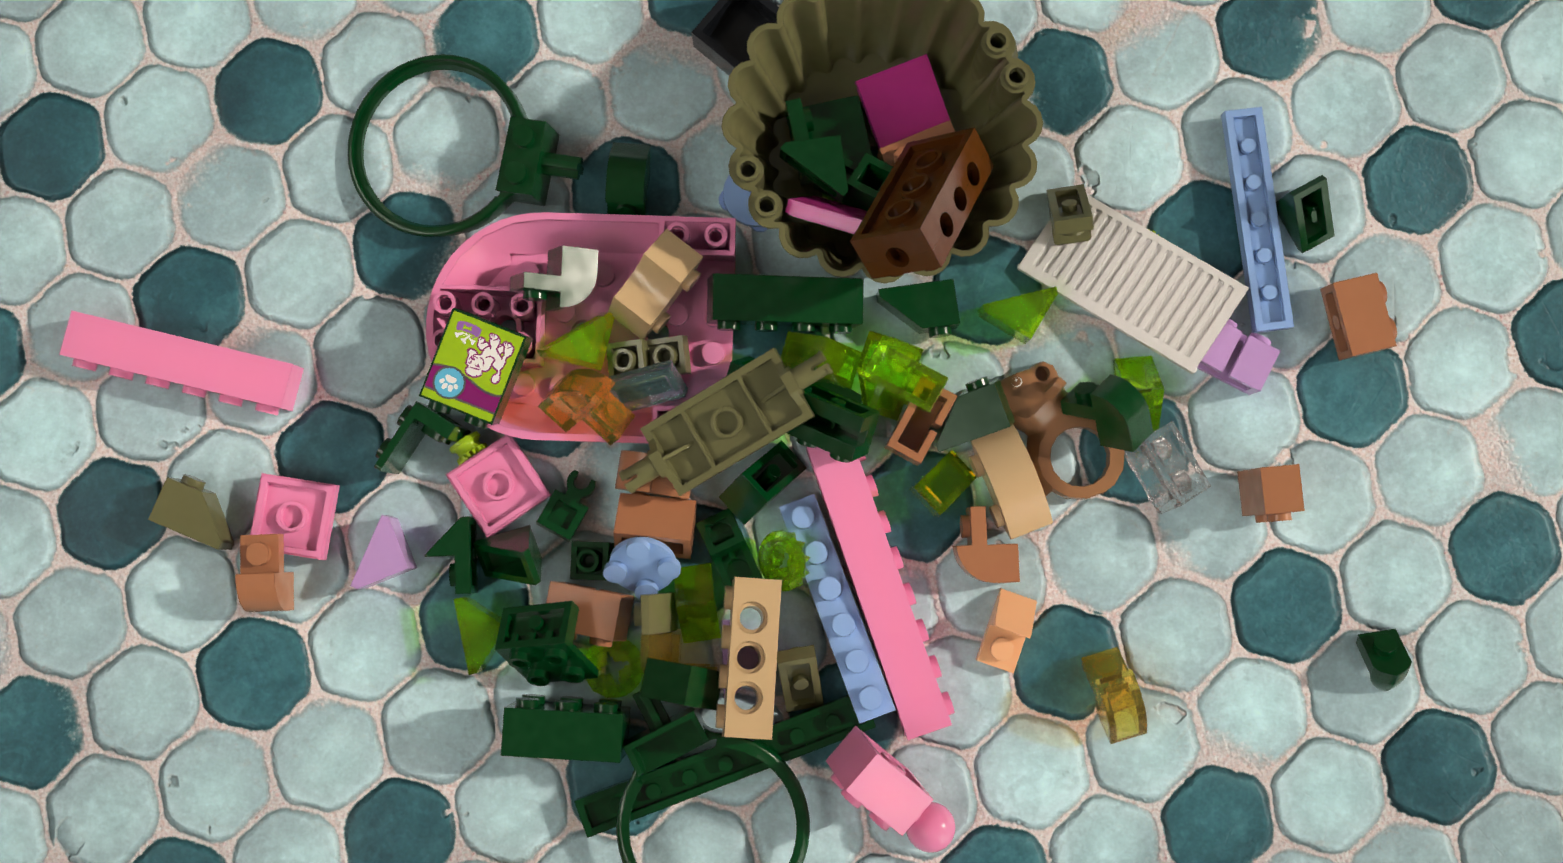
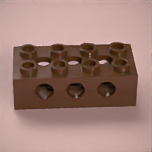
[850,127,994,279]

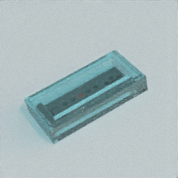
[601,360,688,415]

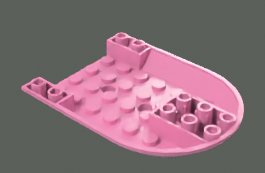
[426,212,736,444]

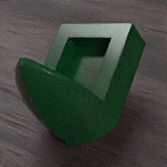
[1356,629,1412,692]

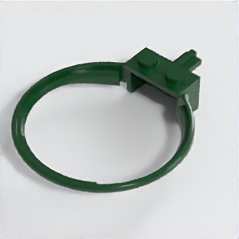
[347,54,584,237]
[616,691,810,863]

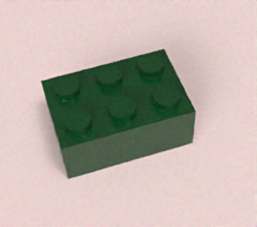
[501,694,631,763]

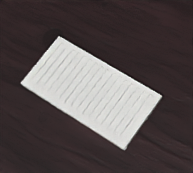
[1017,194,1249,374]

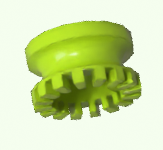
[449,431,488,465]

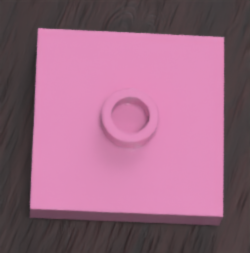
[446,435,552,538]
[250,473,340,560]

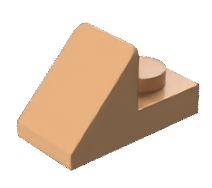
[976,588,1037,674]

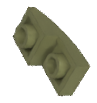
[606,335,691,382]
[634,592,678,635]

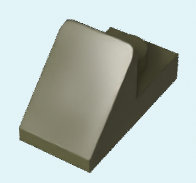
[1046,184,1094,245]
[777,645,824,712]

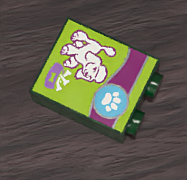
[419,308,533,429]

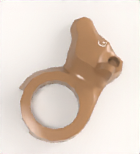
[1000,361,1125,500]

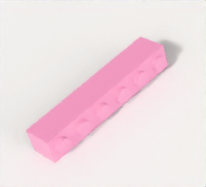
[59,310,304,416]

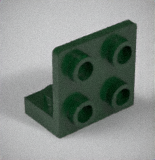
[784,96,872,185]
[374,401,471,474]
[495,601,599,686]

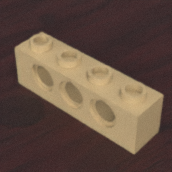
[715,577,782,740]

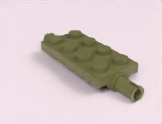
[619,348,834,496]

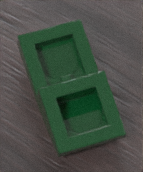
[696,508,763,586]

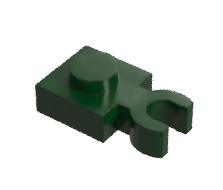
[536,470,596,543]

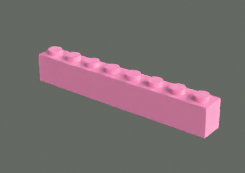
[806,447,955,740]

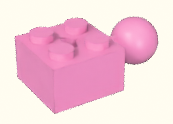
[826,726,955,853]

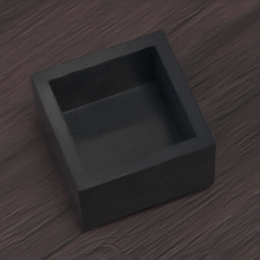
[691,0,779,76]

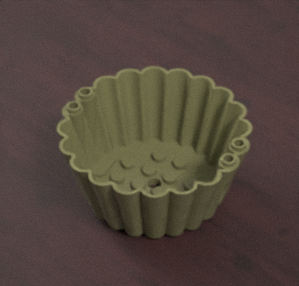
[721,0,1043,284]

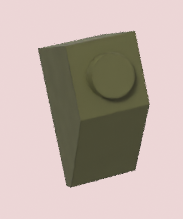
[148,474,234,550]

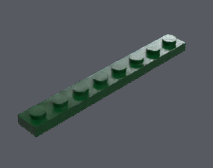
[574,695,876,838]

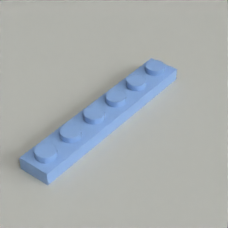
[1221,107,1294,333]
[779,494,896,724]

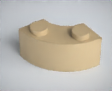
[607,228,703,339]
[969,424,1053,540]

